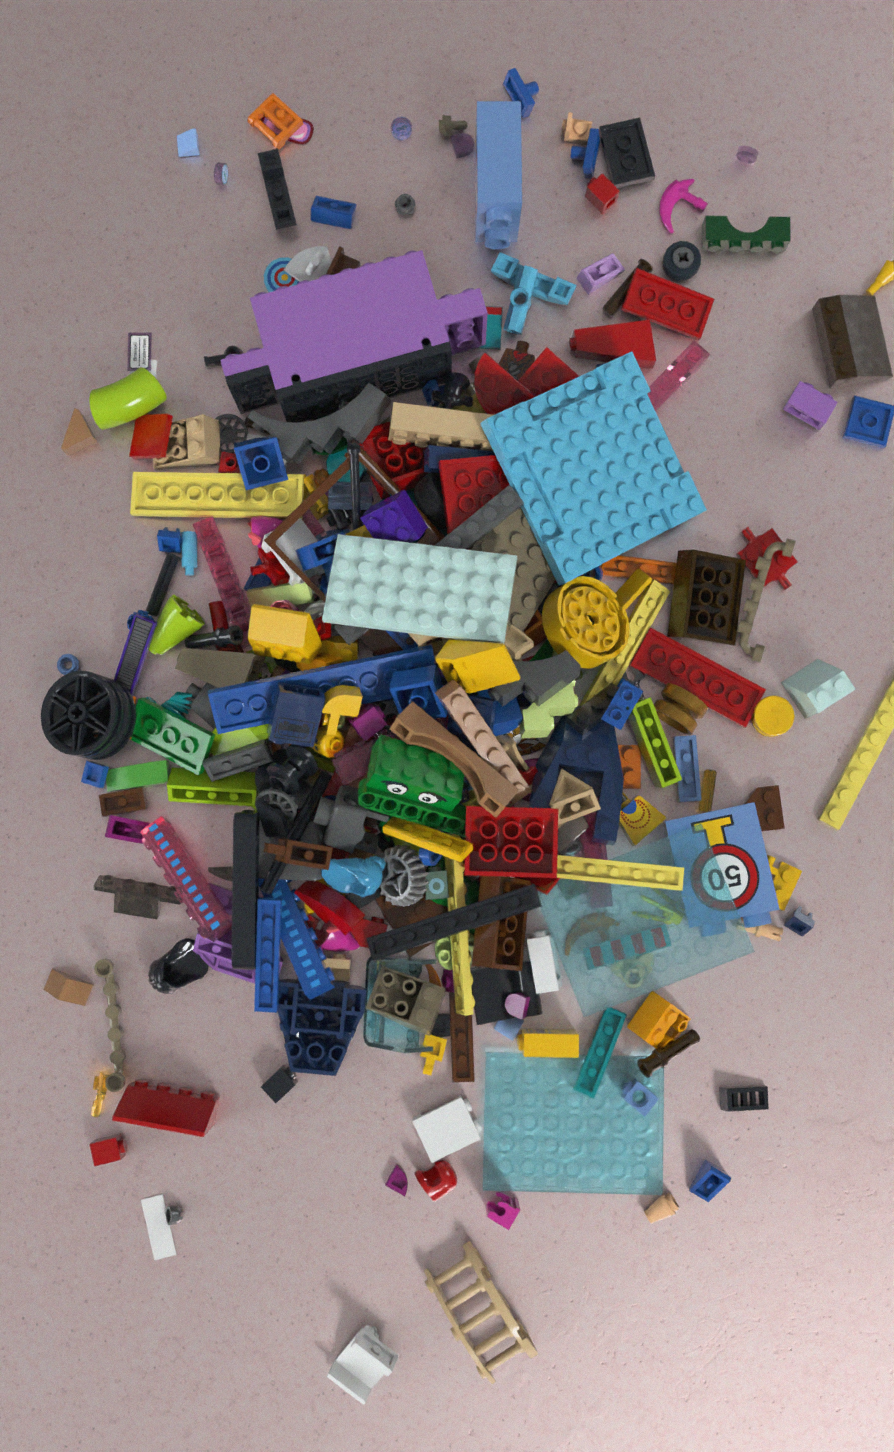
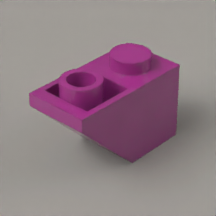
[348,703,387,741]

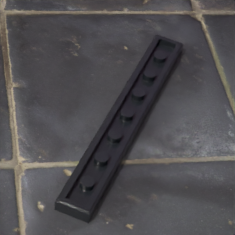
[367,884,542,960]

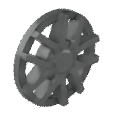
[215,414,248,453]
[255,787,298,824]

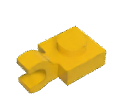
[420,1035,447,1075]

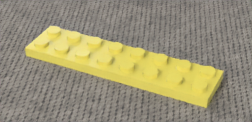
[130,472,304,519]

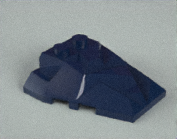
[278,978,367,1076]

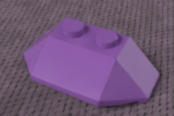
[193,925,284,984]

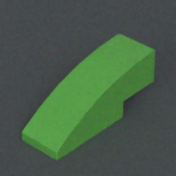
[106,760,170,792]

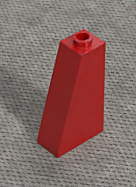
[569,320,656,369]

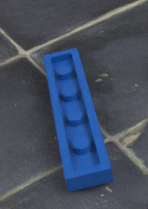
[254,897,282,1013]

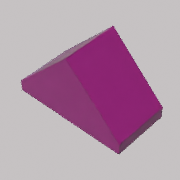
[105,815,149,844]

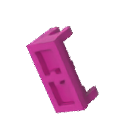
[485,1192,520,1230]

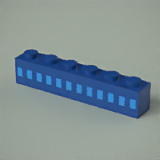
[259,878,335,1000]

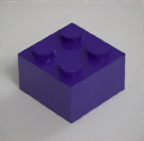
[361,489,428,543]

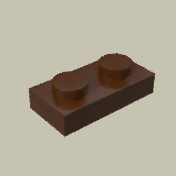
[99,787,147,817]

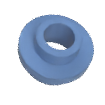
[57,654,80,675]

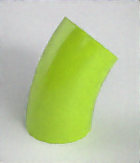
[89,367,167,430]

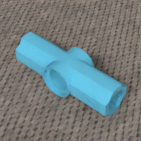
[503,265,538,335]

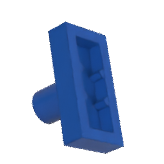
[503,68,539,119]
[571,128,600,179]

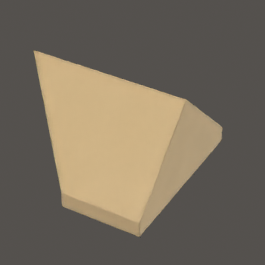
[550,769,601,825]

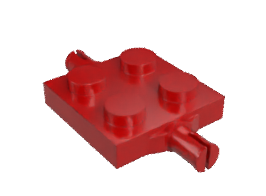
[736,526,798,590]
[250,548,315,586]

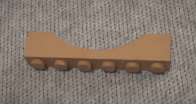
[435,680,532,804]
[390,701,519,817]

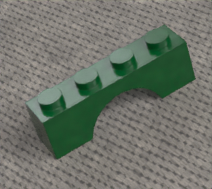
[702,216,791,253]

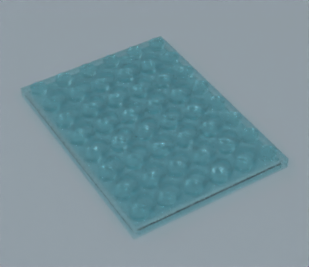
[482,1052,664,1195]

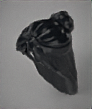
[148,938,208,994]

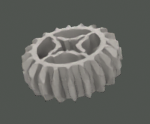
[379,845,429,906]

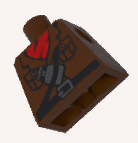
[499,340,535,381]

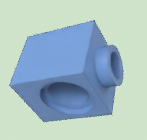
[621,1078,659,1117]

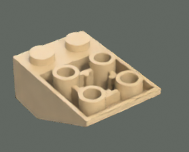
[153,414,221,470]

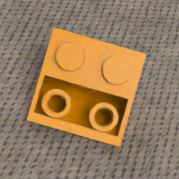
[627,991,691,1049]

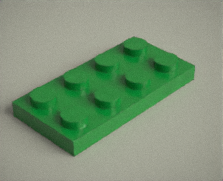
[131,697,216,775]

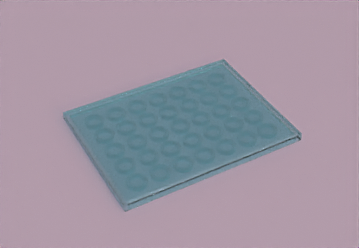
[537,824,755,1017]

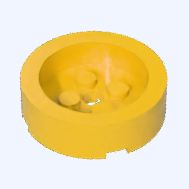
[542,576,630,669]

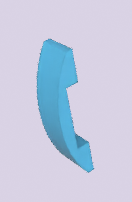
[491,252,577,305]

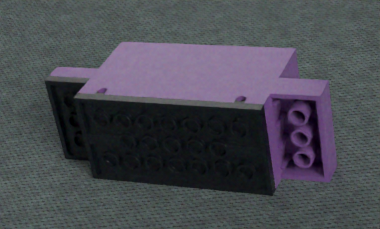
[220,250,488,423]

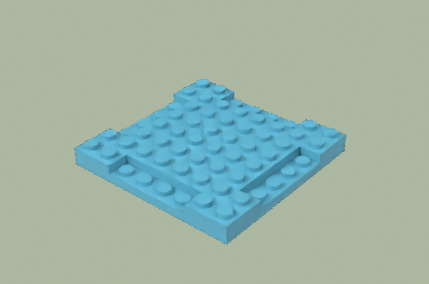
[480,352,707,585]

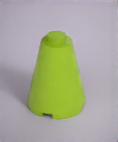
[148,594,205,655]

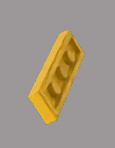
[383,816,473,862]

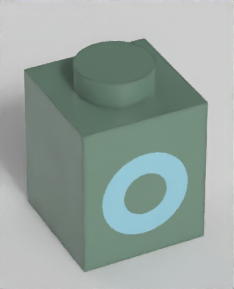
[424,867,449,900]

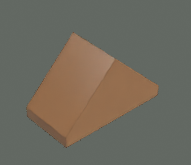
[61,408,97,456]
[43,968,94,1006]

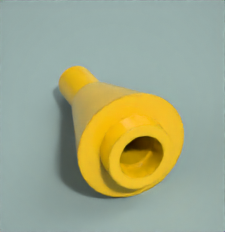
[866,260,894,296]

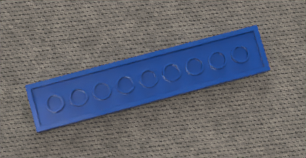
[208,645,435,734]

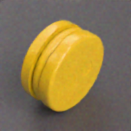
[751,695,795,737]

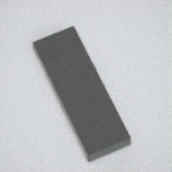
[202,739,274,781]

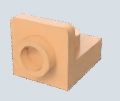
[561,112,592,145]

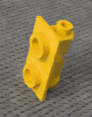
[303,474,330,520]

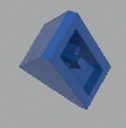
[689,1159,731,1202]

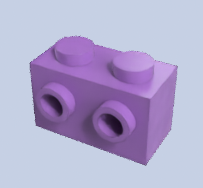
[783,381,838,430]

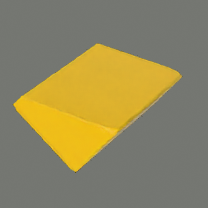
[615,569,652,610]

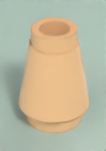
[644,1193,680,1224]

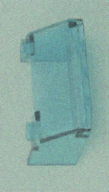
[363,956,436,1053]

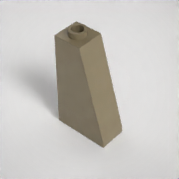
[175,648,265,688]

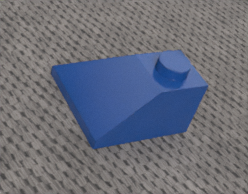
[234,436,288,490]

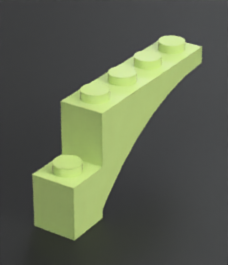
[520,649,578,738]

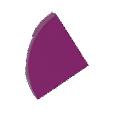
[385,1164,408,1196]

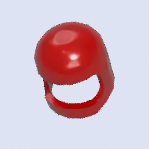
[415,1160,458,1202]

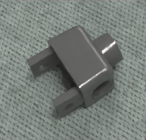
[313,785,389,854]

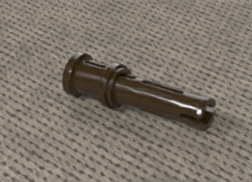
[637,1029,700,1078]

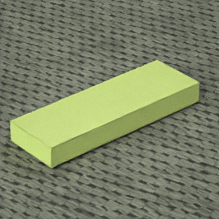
[246,582,314,607]

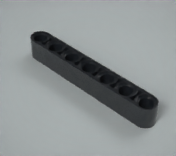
[232,812,260,970]

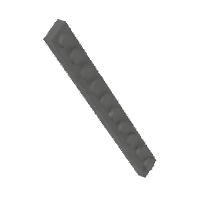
[334,485,524,645]

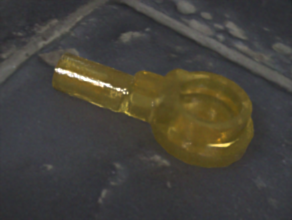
[91,1072,109,1117]

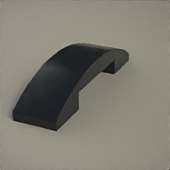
[257,149,297,230]

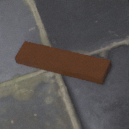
[449,992,475,1083]

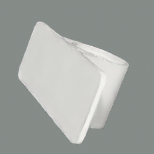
[557,816,588,856]

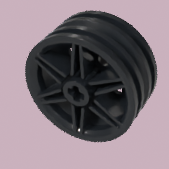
[41,671,136,760]

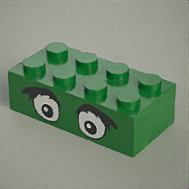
[365,734,464,812]

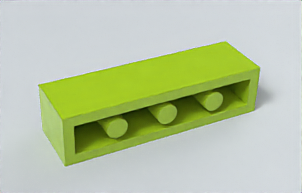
[626,697,682,788]
[167,767,259,807]

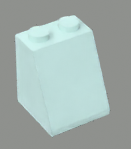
[781,659,856,718]

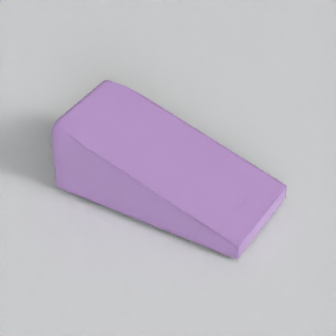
[577,253,625,294]

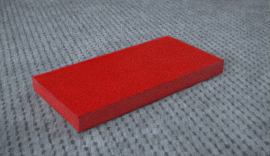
[621,268,715,340]

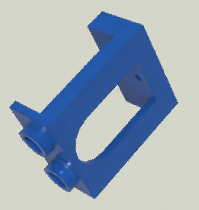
[601,678,643,730]

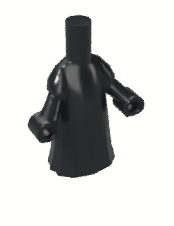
[432,372,473,409]

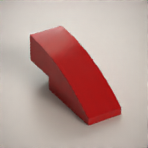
[294,880,365,936]

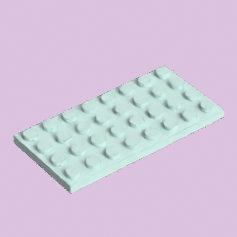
[322,534,517,644]

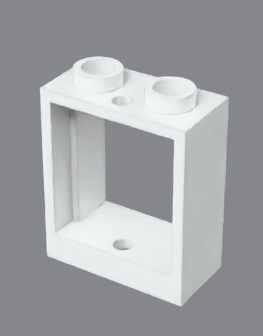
[527,929,562,994]

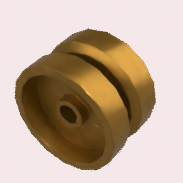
[654,683,708,735]

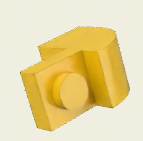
[322,685,362,735]

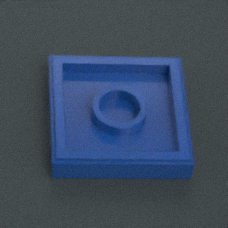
[843,395,894,448]

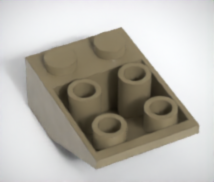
[366,966,446,1036]

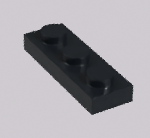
[566,683,619,735]

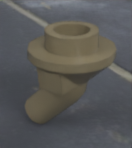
[439,115,468,138]

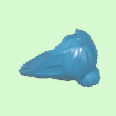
[321,856,386,897]

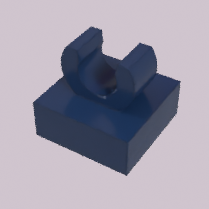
[784,906,816,937]

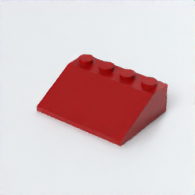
[359,406,435,499]
[464,806,559,878]
[112,1079,220,1137]

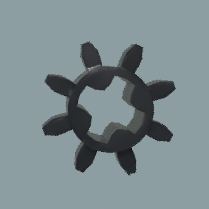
[326,509,352,530]

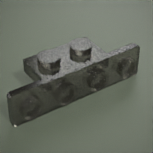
[93,875,186,920]

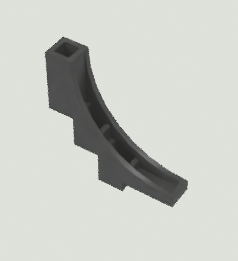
[248,383,392,464]

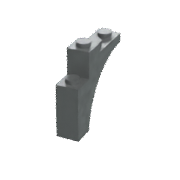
[488,650,581,707]

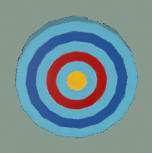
[264,257,299,293]

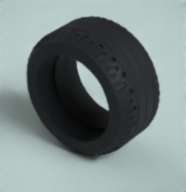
[414,472,447,528]

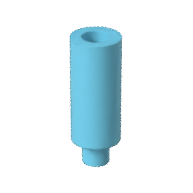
[181,531,197,576]

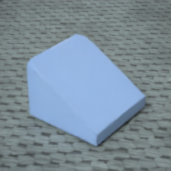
[177,128,200,157]
[494,1017,524,1041]

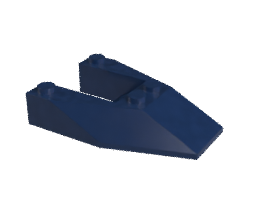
[528,706,624,845]

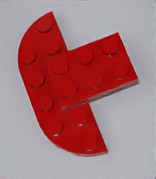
[474,347,579,415]

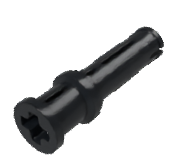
[184,625,244,649]

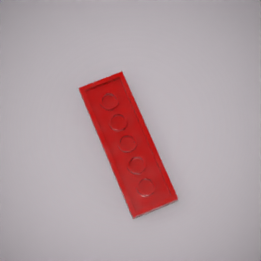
[629,627,766,728]

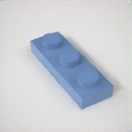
[673,735,702,802]

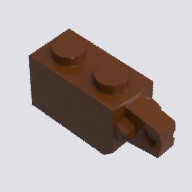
[263,838,333,870]

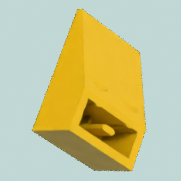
[435,639,521,693]

